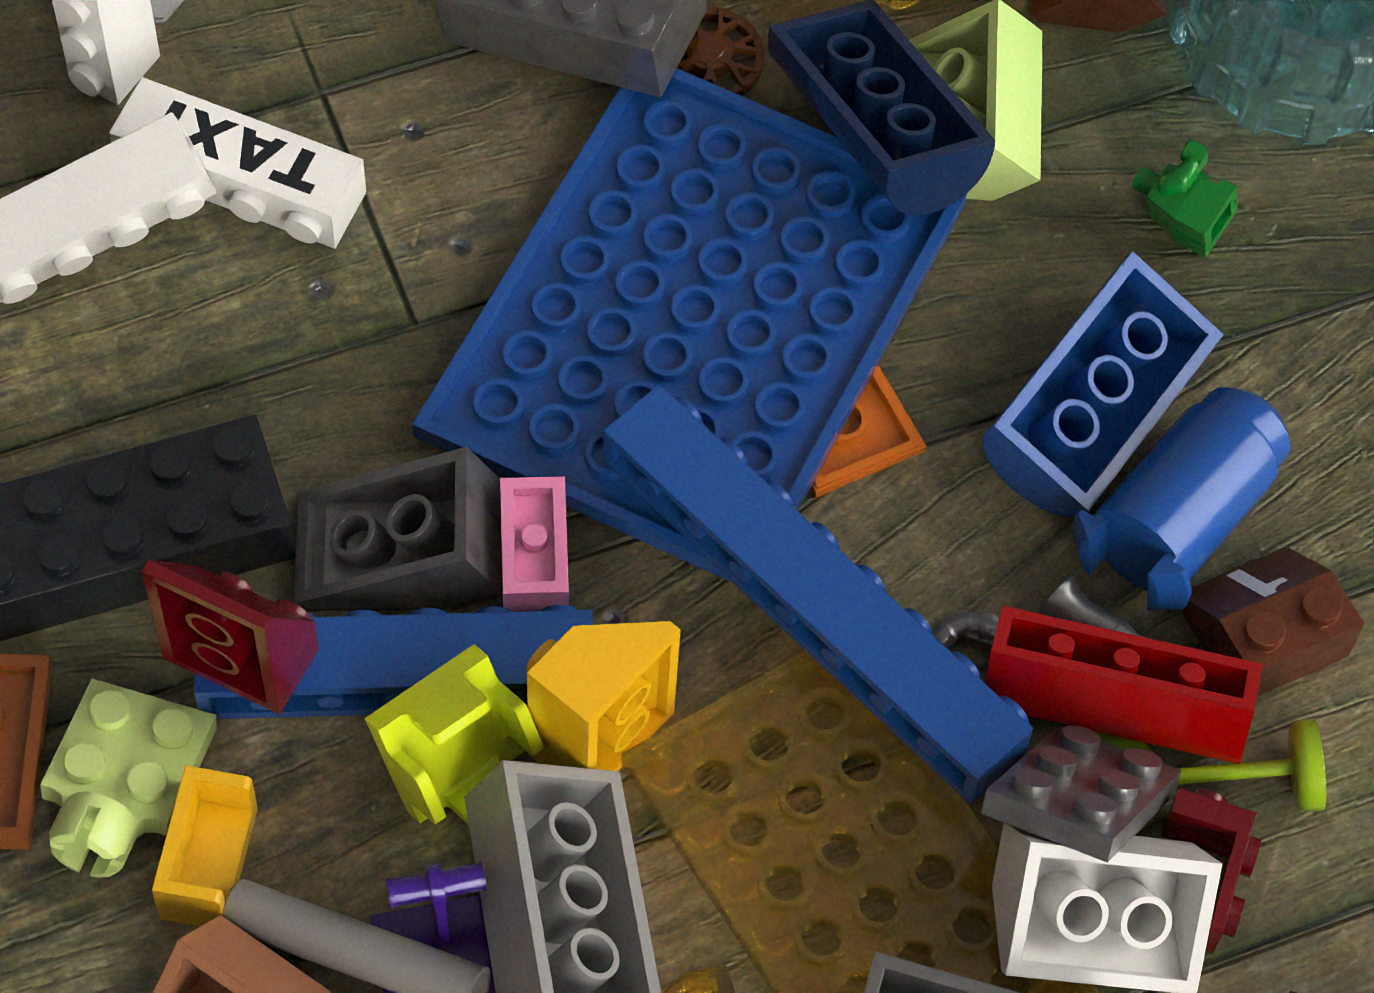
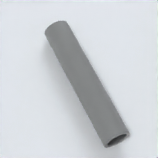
[223,879,491,993]

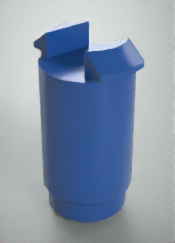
[1071,387,1291,610]

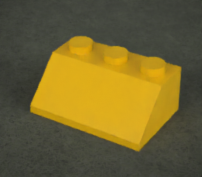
[526,621,681,771]

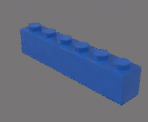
[194,605,593,719]

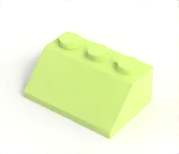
[909,0,1042,201]

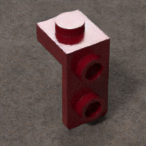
[1162,788,1261,954]

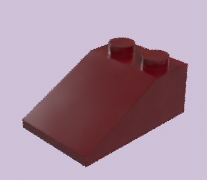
[142,560,319,714]

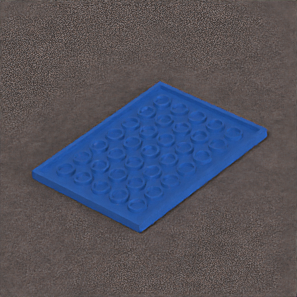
[412,68,967,583]

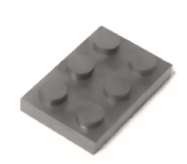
[981,725,1182,863]

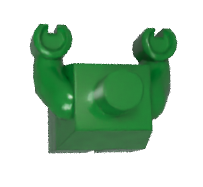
[1132,139,1238,258]

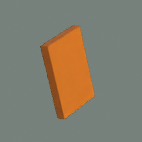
[810,365,927,498]

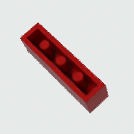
[985,606,1263,764]

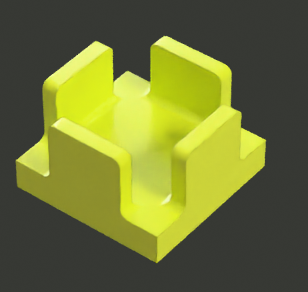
[364,644,544,825]

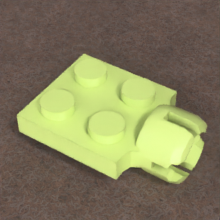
[40,678,217,878]

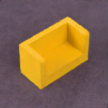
[152,765,258,927]

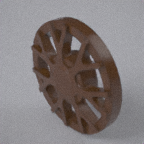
[677,7,764,96]

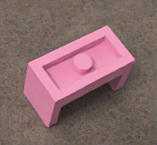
[500,476,569,612]

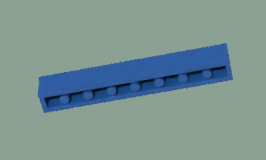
[603,384,1033,805]

